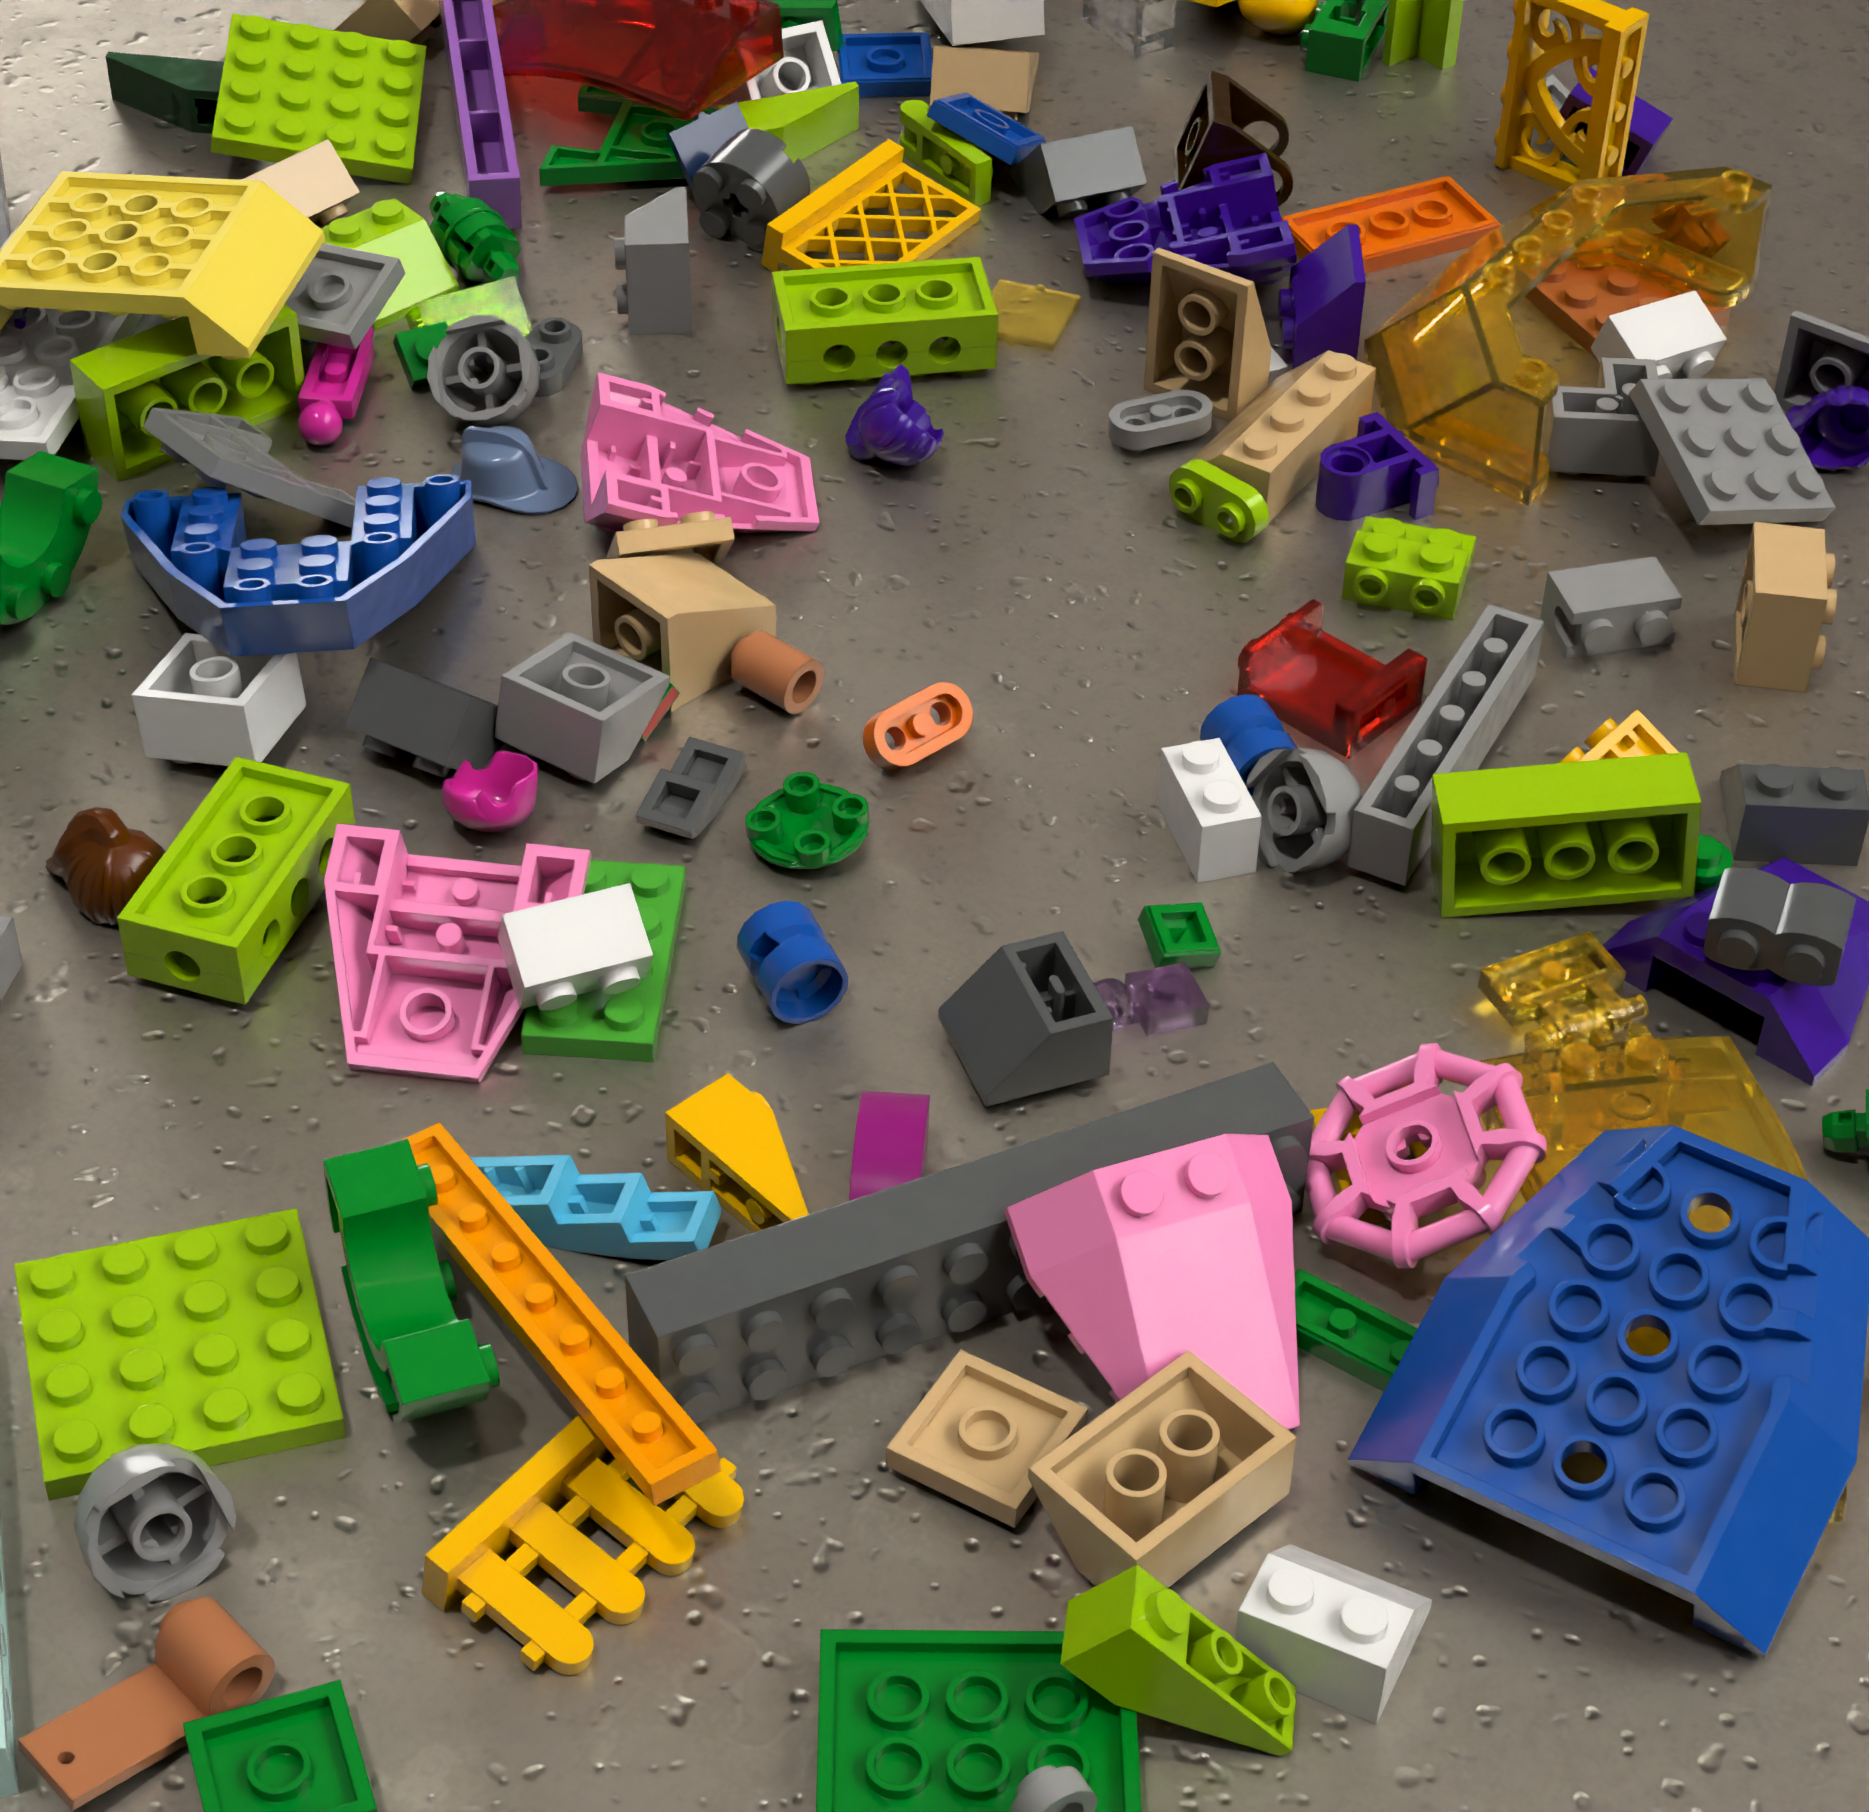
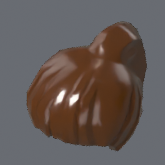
[45,807,166,925]

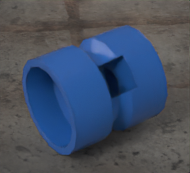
[1200,694,1298,797]
[737,901,849,1024]

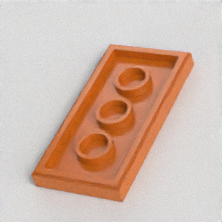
[1281,175,1501,274]

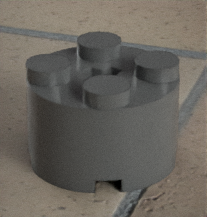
[692,128,811,251]

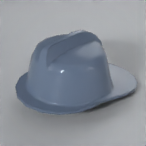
[450,426,578,515]

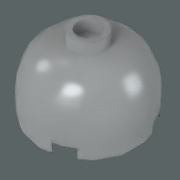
[427,315,540,427]
[1246,748,1362,872]
[74,1443,237,1602]

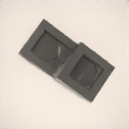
[635,737,747,839]

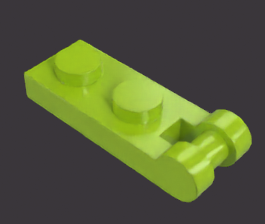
[899,100,993,207]

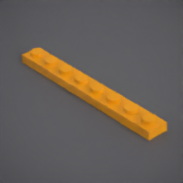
[400,1122,721,1506]

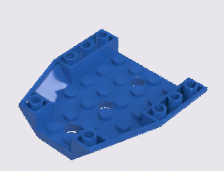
[1348,1125,1869,1658]

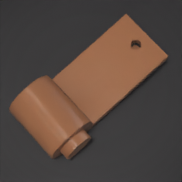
[18,1597,275,1811]

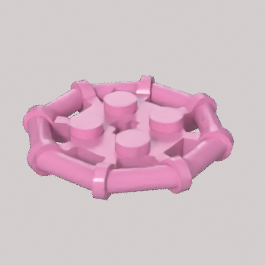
[1305,1043,1547,1269]

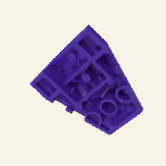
[1074,153,1297,285]

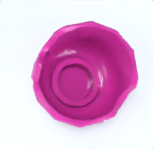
[442,751,538,832]

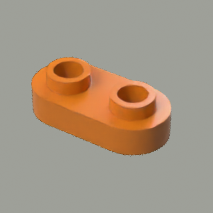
[863,682,973,771]

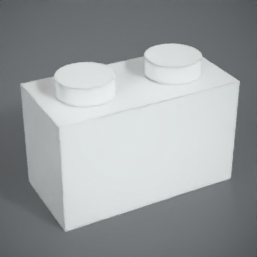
[1591,290,1727,379]
[1157,738,1262,883]
[498,883,653,1011]

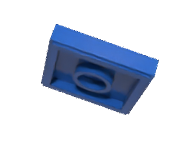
[836,32,933,97]
[927,92,1046,165]

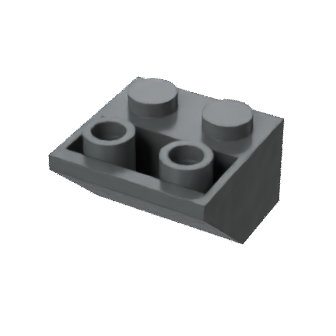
[938,931,1113,1107]

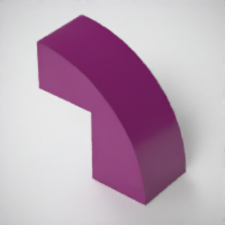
[849,1091,930,1201]

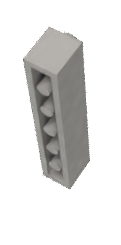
[1347,604,1544,886]

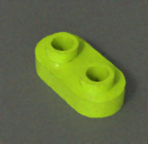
[1169,459,1269,543]

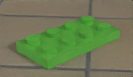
[521,859,686,1062]

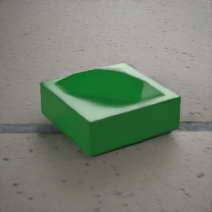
[1137,902,1222,970]

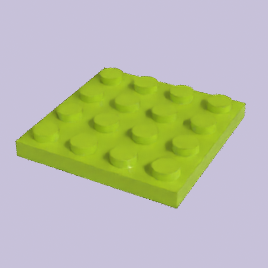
[210,13,426,184]
[14,1208,346,1501]

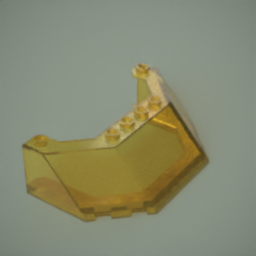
[1364,166,1772,506]

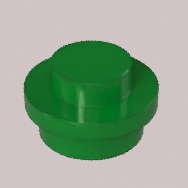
[1694,834,1733,891]

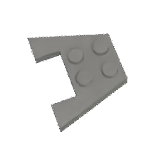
[143,407,355,528]

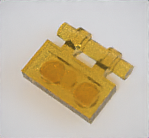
[1478,931,1649,1057]

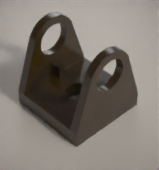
[1173,70,1293,207]

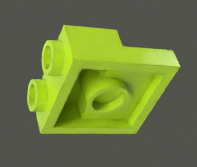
[1341,516,1477,621]

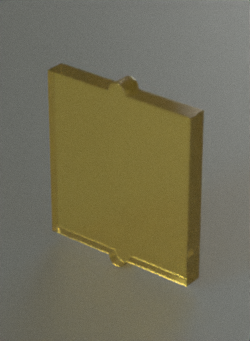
[992,279,1081,351]

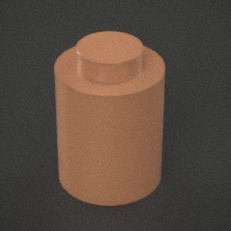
[731,630,824,714]

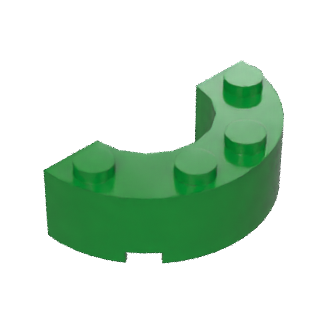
[0,451,102,625]
[323,1139,500,1424]

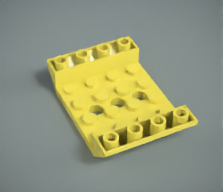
[0,171,325,360]

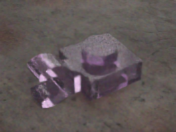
[1094,962,1210,1036]

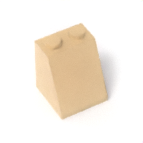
[589,553,777,712]

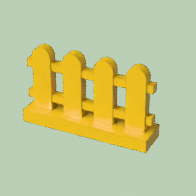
[422,1414,744,1675]

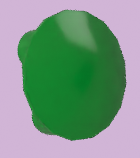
[745,772,869,869]

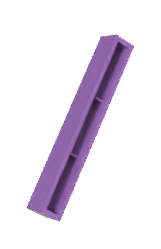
[439,0,522,229]

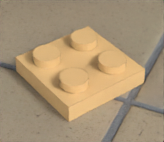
[606,511,735,565]
[886,1349,1088,1528]

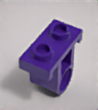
[1315,412,1439,521]

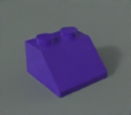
[1278,225,1366,369]

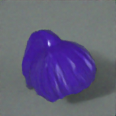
[845,364,944,466]
[1785,385,1869,471]

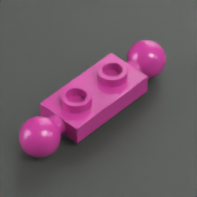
[298,326,374,446]

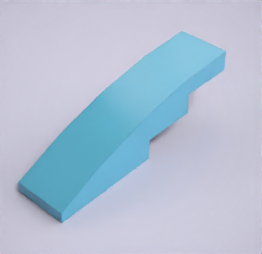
[470,1155,723,1260]

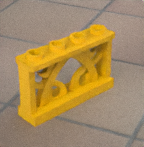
[1494,0,1649,210]

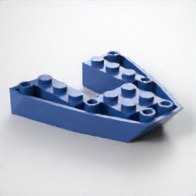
[121,474,476,657]

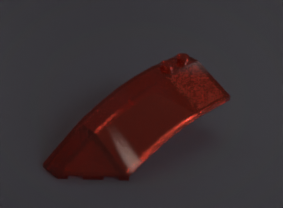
[492,0,784,121]

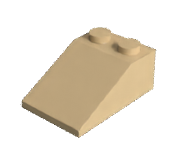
[930,45,1039,121]
[1143,247,1271,422]

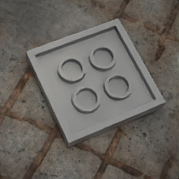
[1629,378,1836,525]

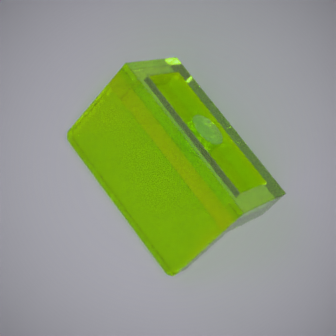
[405,276,532,338]

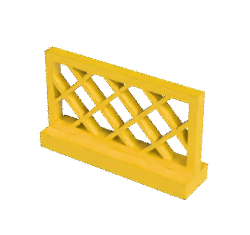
[761,139,981,272]

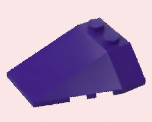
[1592,857,1869,1086]

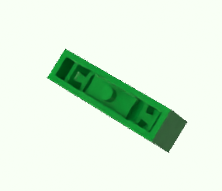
[1300,0,1390,82]

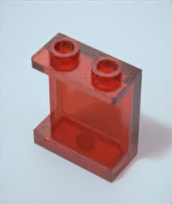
[1237,599,1428,759]

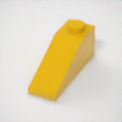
[665,1073,809,1233]

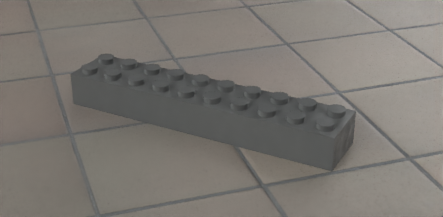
[625,1062,1314,1423]

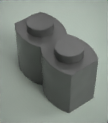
[1702,867,1856,986]

